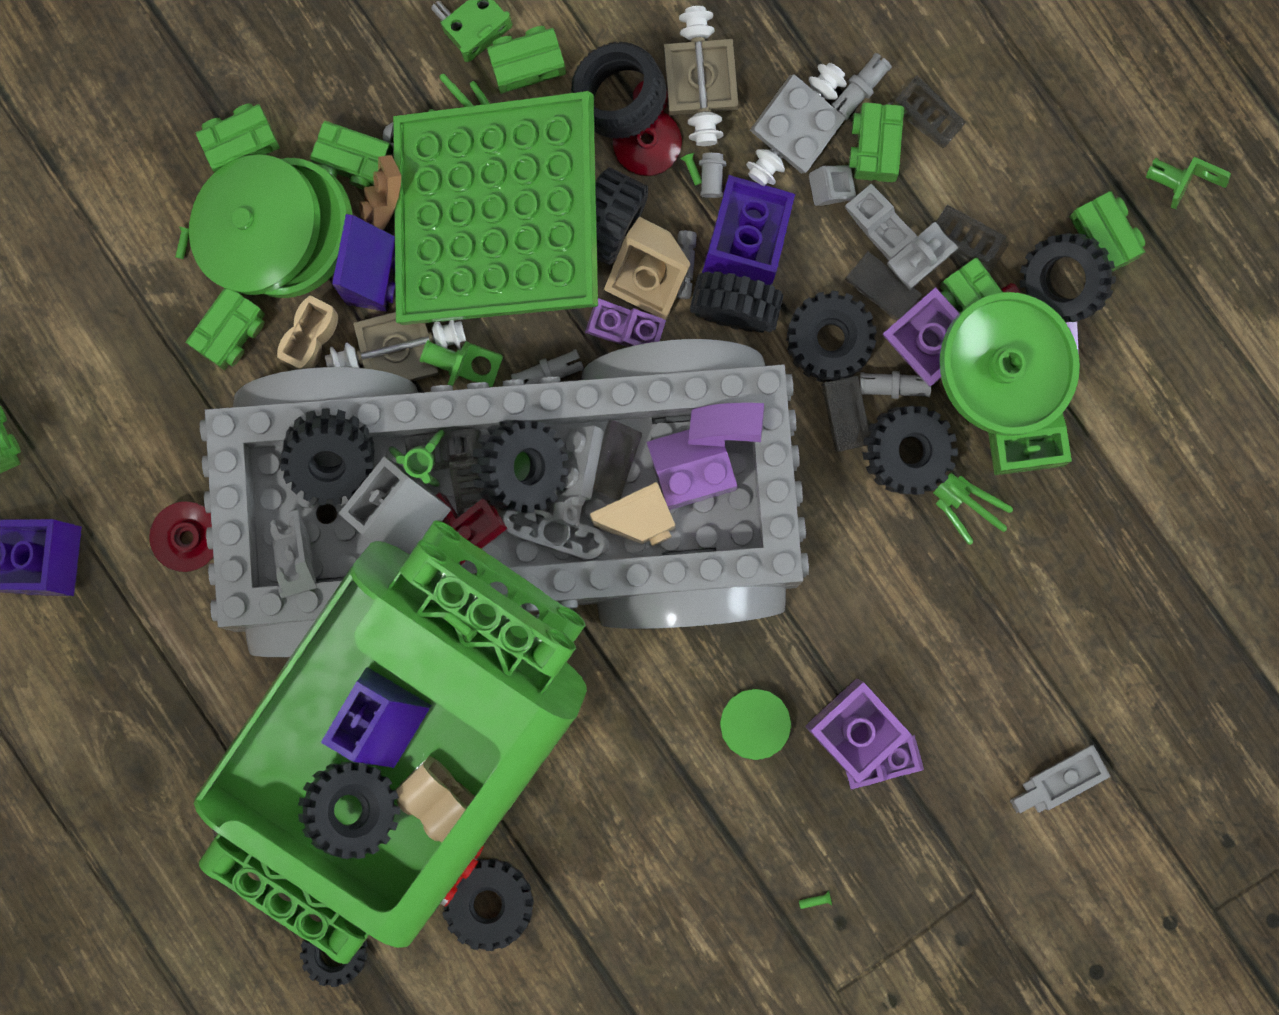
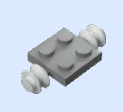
[747,63,847,186]

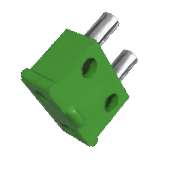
[431,0,513,62]

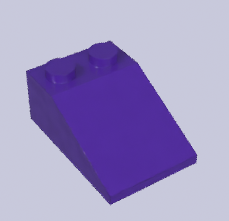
[702,175,795,285]
[332,214,396,312]
[0,519,82,596]

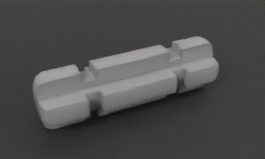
[676,230,697,299]

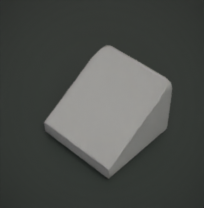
[809,165,856,206]

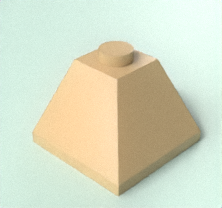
[604,217,691,320]
[590,482,675,546]

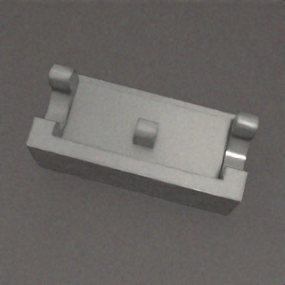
[270,510,317,598]

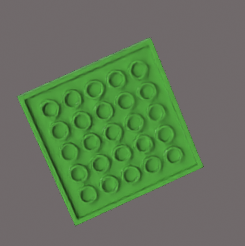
[393,91,598,325]

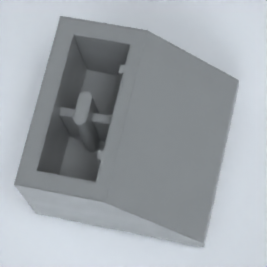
[339,456,451,554]

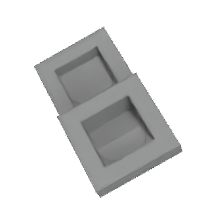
[845,184,918,261]

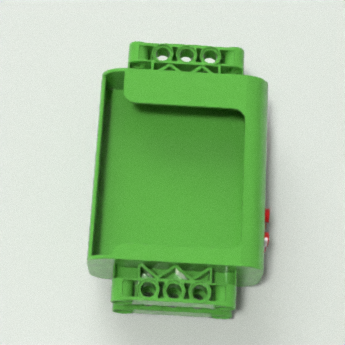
[194,520,587,964]

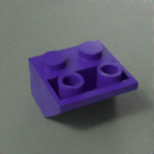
[321,667,432,768]

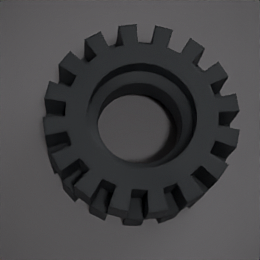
[300,940,368,987]

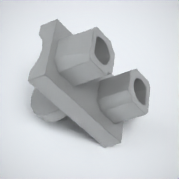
[887,222,958,290]

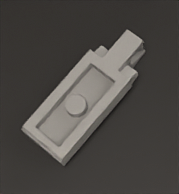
[553,426,604,526]
[1010,745,1111,813]

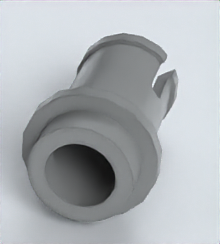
[699,153,726,198]

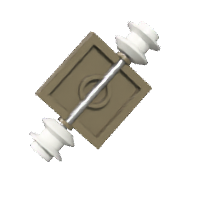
[664,6,739,146]
[325,312,466,382]

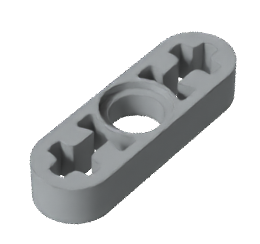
[503,510,605,561]

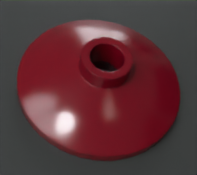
[613,112,682,176]
[149,502,214,572]

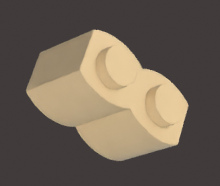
[277,295,338,370]
[396,755,475,843]

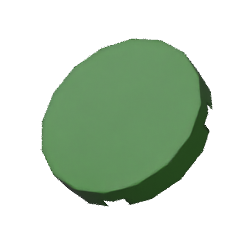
[720,689,791,760]

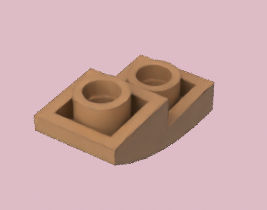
[359,155,401,230]

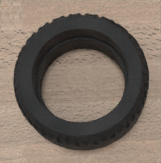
[571,42,666,139]

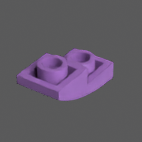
[585,298,666,347]
[688,403,764,447]
[846,735,924,789]

